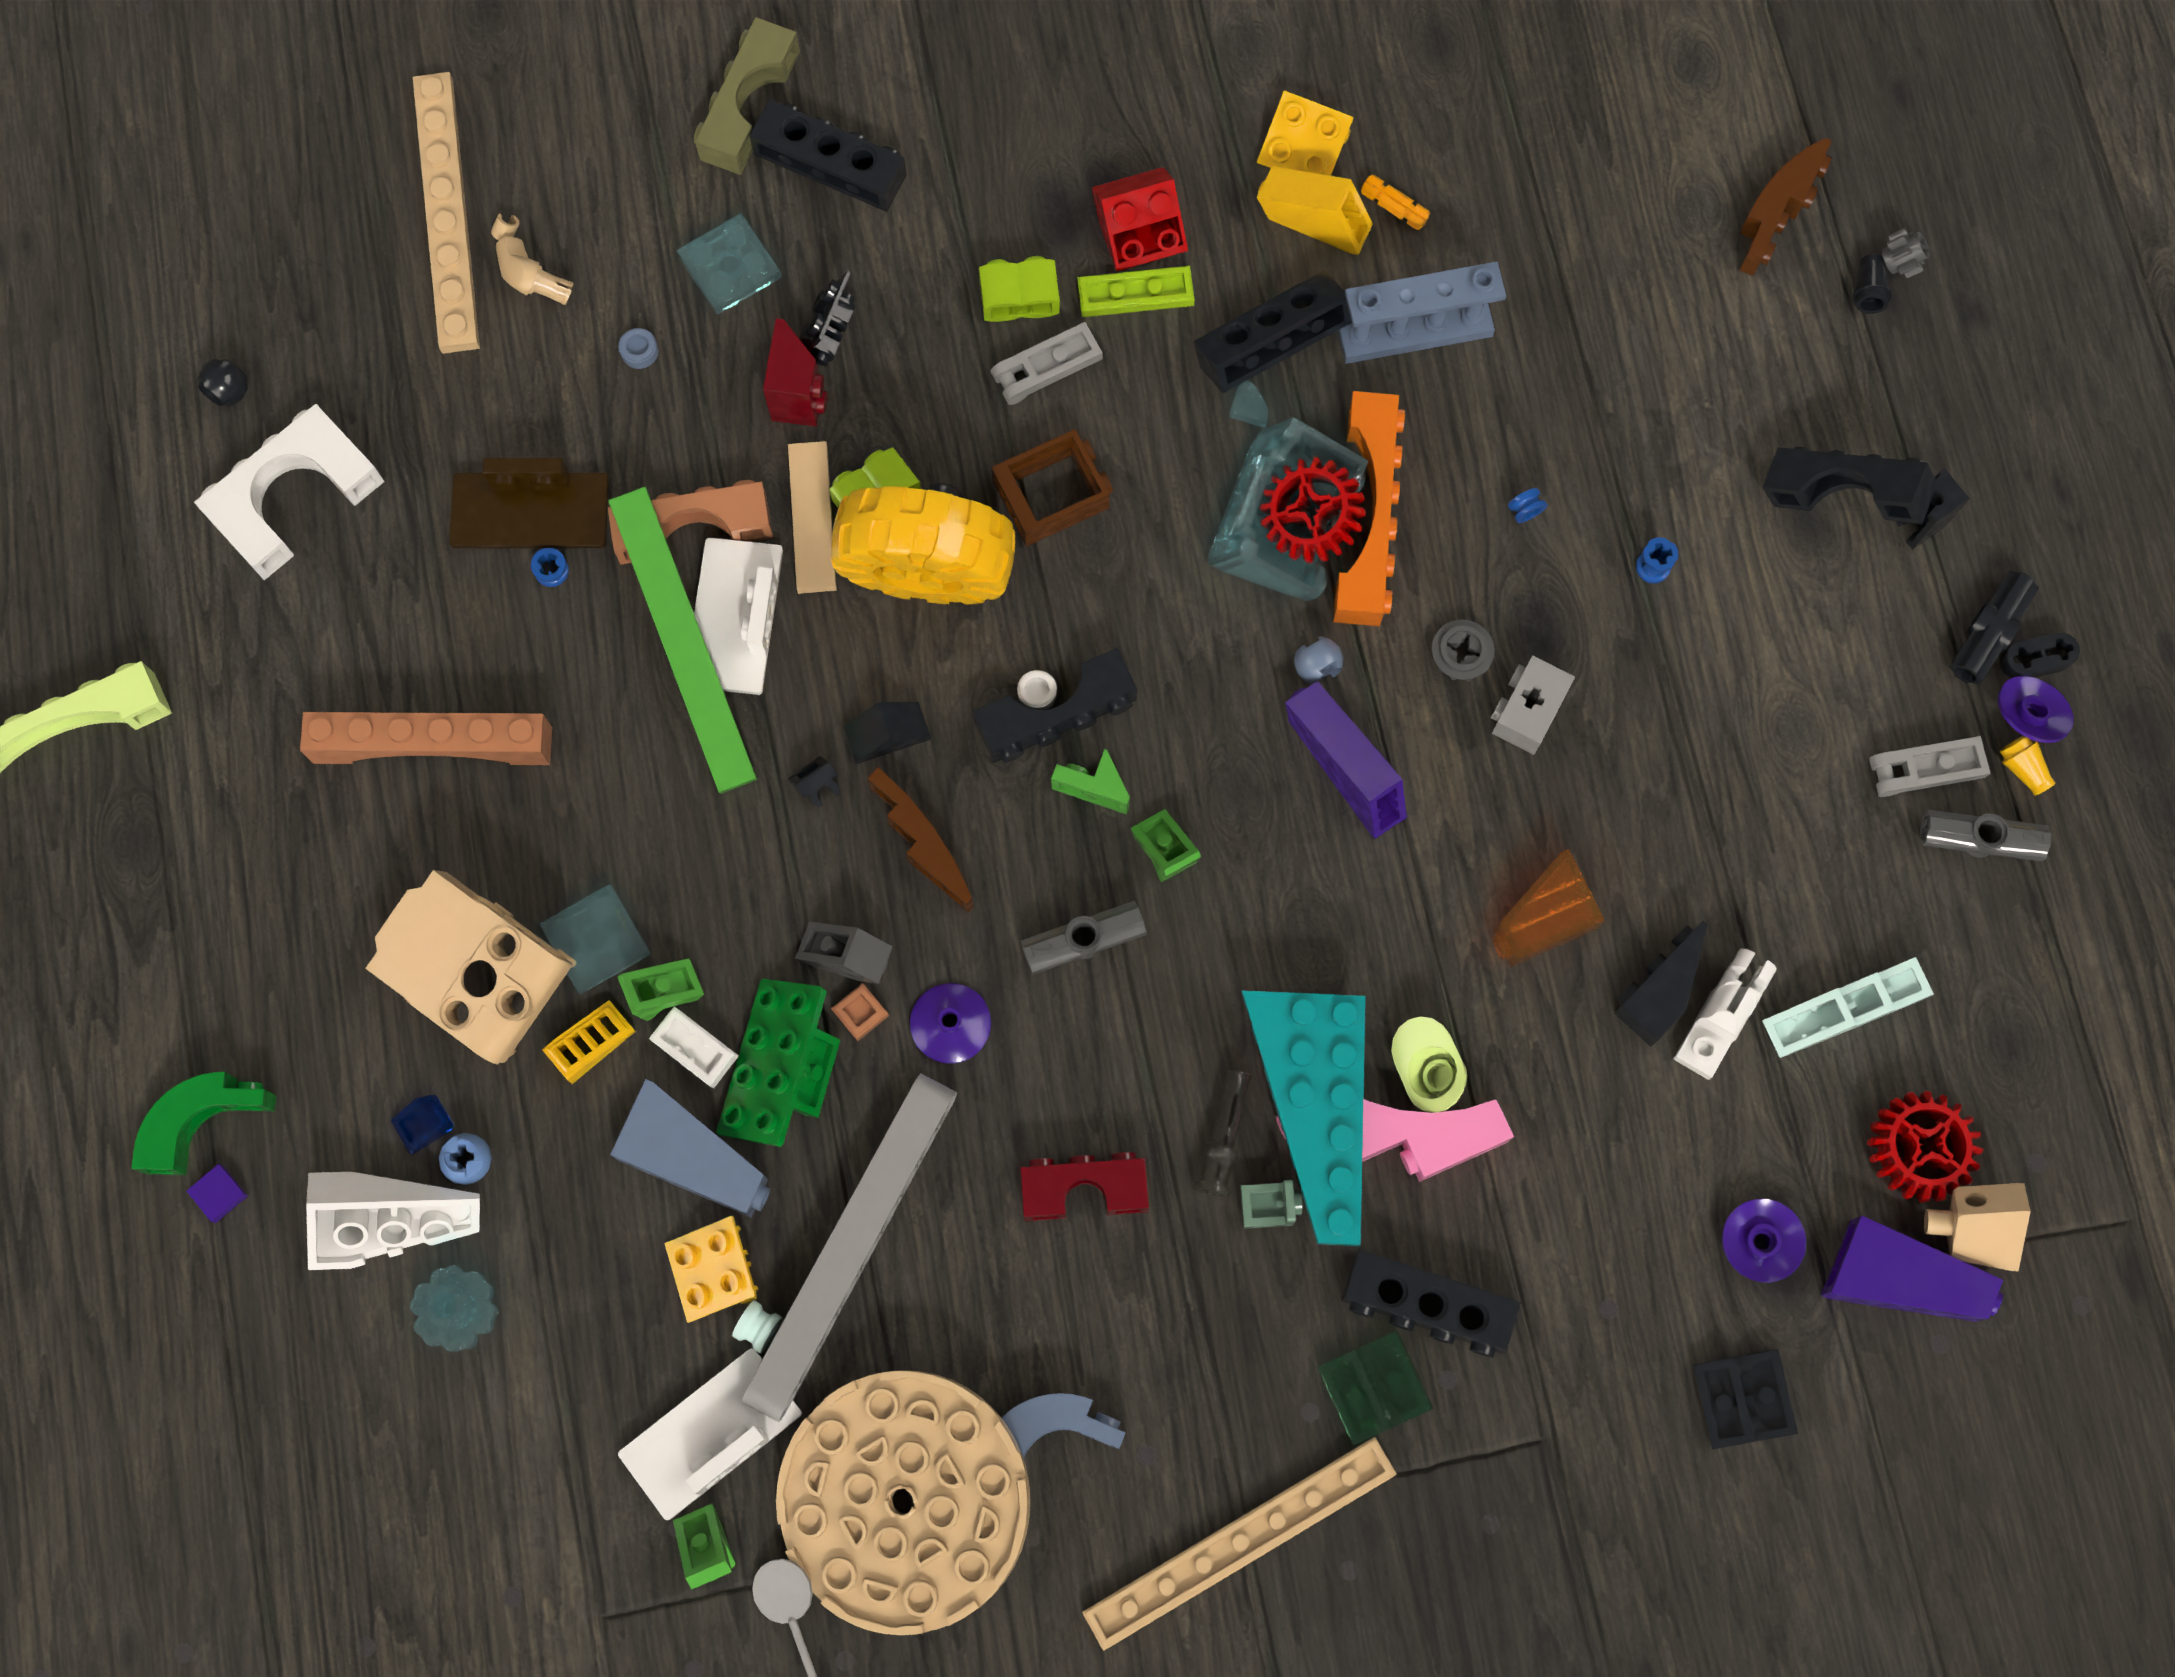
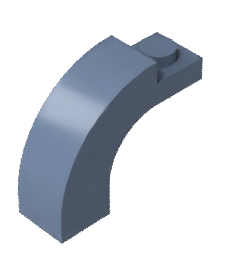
[1001,1393,1125,1459]

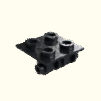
[799,271,855,366]

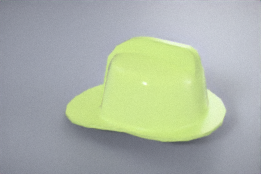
[1391,1016,1467,1113]

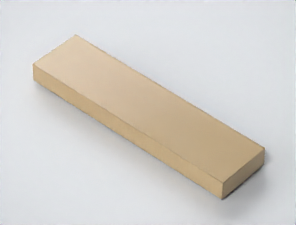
[788,441,837,594]

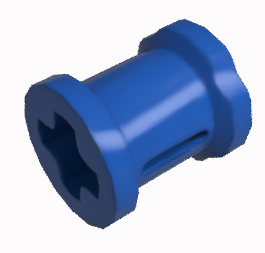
[1636,537,1678,584]

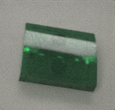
[1318,1331,1434,1445]

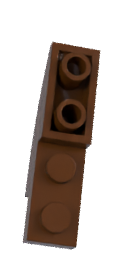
[1739,138,1832,276]

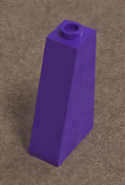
[1285,681,1407,839]
[1821,1216,2003,1322]

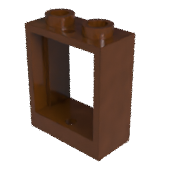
[991,429,1113,547]

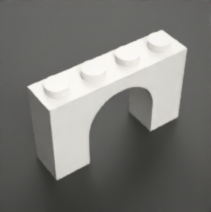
[194,404,384,580]

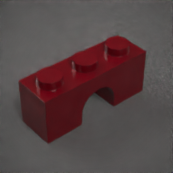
[1021,1152,1149,1222]

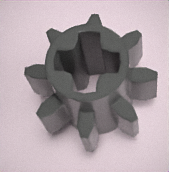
[1882,227,1931,278]

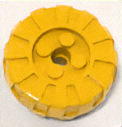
[831,486,1015,604]

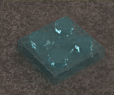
[676,213,782,315]
[540,884,651,995]

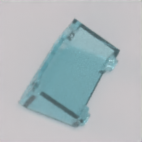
[1208,417,1368,601]

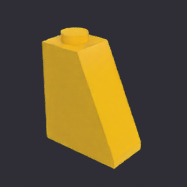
[1257,166,1373,255]

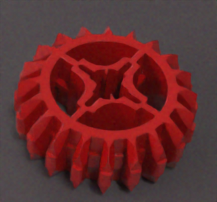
[1260,457,1366,563]
[1867,1091,1984,1203]

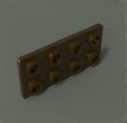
[449,458,609,548]

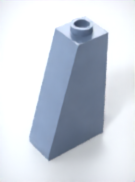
[610,1079,770,1218]

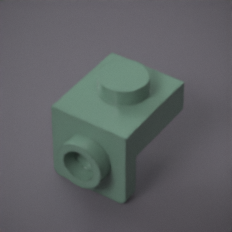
[1240,1180,1302,1229]

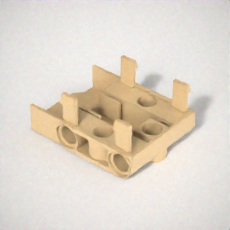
[365,870,577,1064]

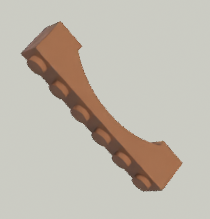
[300,712,552,765]

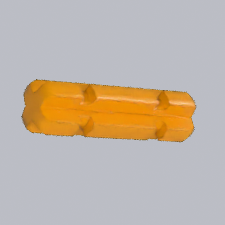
[1361,175,1430,230]

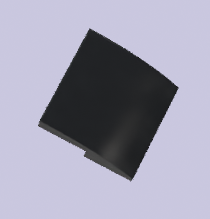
[1693,1349,1799,1449]

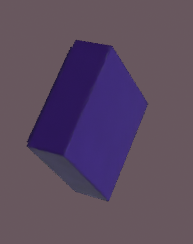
[186,1164,248,1223]

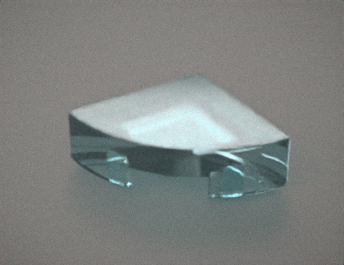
[1229,381,1268,428]

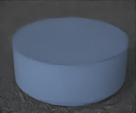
[618,328,659,369]

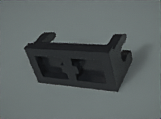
[1897,468,1970,550]

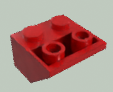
[1091,167,1188,271]

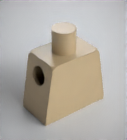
[1924,1183,2030,1271]

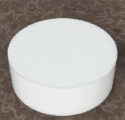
[1017,670,1057,710]

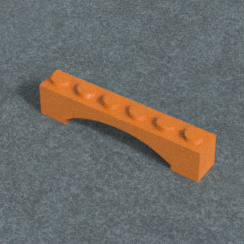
[1333,391,1405,626]

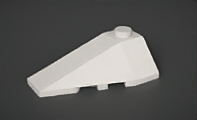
[306,1172,480,1270]

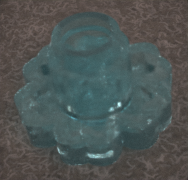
[410,1265,498,1353]

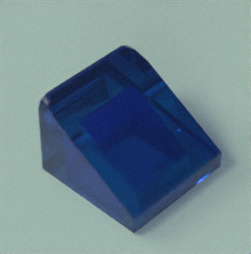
[391,1095,454,1155]

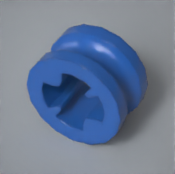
[1508,488,1548,523]
[531,548,569,587]

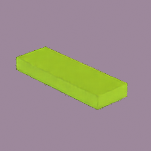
[1077,266,1195,317]

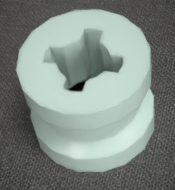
[732,1300,783,1354]

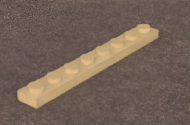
[413,72,480,354]

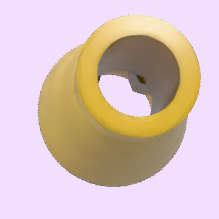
[1999,736,2055,796]

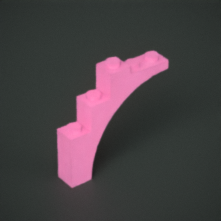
[1276,1099,1514,1182]

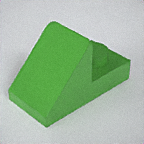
[1051,749,1130,814]
[1131,809,1201,882]
[617,958,704,1021]
[673,1503,735,1590]

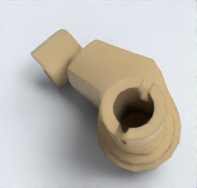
[491,213,573,305]

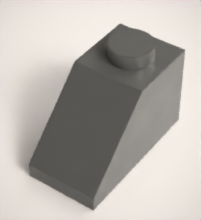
[795,921,893,984]

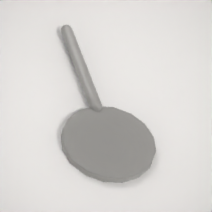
[752,1558,817,1677]

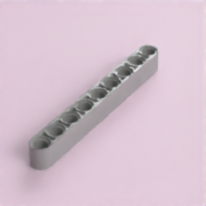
[742,1073,957,1422]

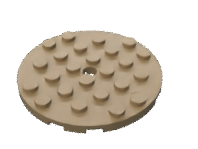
[776,1370,1030,1635]

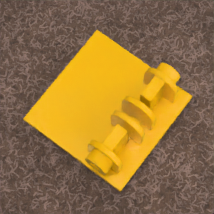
[1256,91,1354,176]
[664,1216,759,1323]

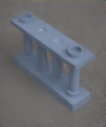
[1337,261,1507,364]

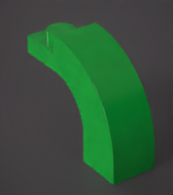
[131,1072,276,1175]

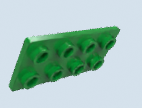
[716,979,840,1147]

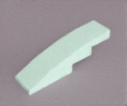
[1762,957,1934,1058]

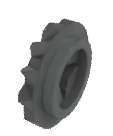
[1431,620,1495,682]

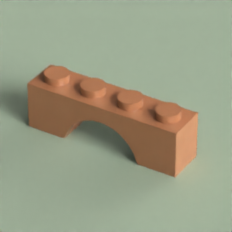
[608,480,773,565]

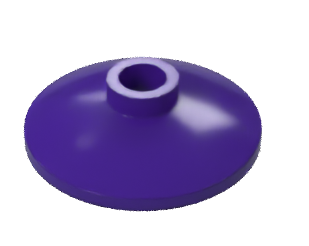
[1998,676,2074,743]
[910,983,991,1064]
[1722,1199,1806,1283]

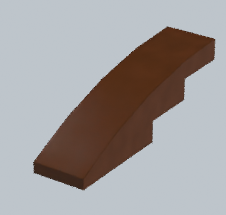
[867,767,974,913]

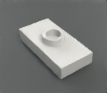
[649,1006,739,1088]

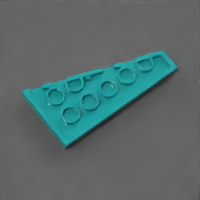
[1241,990,1366,1246]

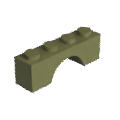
[694,17,800,175]

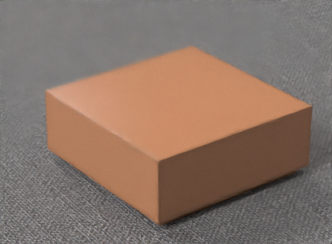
[831,983,889,1041]

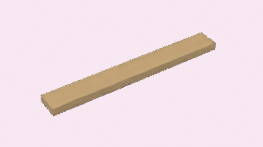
[1082,1437,1397,1651]

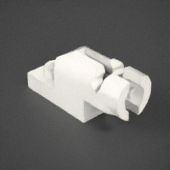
[1673,948,1777,1080]

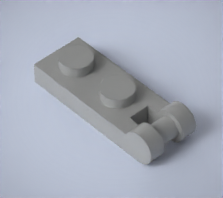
[990,322,1103,405]
[1869,736,1991,797]

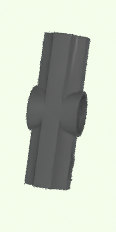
[1919,810,2051,862]
[1021,900,1147,975]

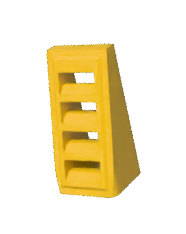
[542,1000,636,1084]

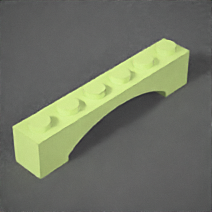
[0,661,172,773]

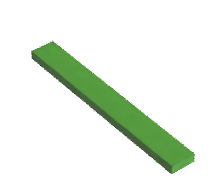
[608,487,757,794]

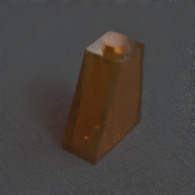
[1492,849,1605,967]

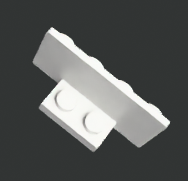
[694,538,783,695]
[618,1348,802,1520]

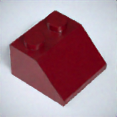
[763,318,828,427]

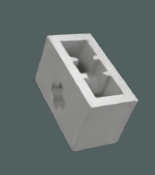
[1491,655,1575,755]

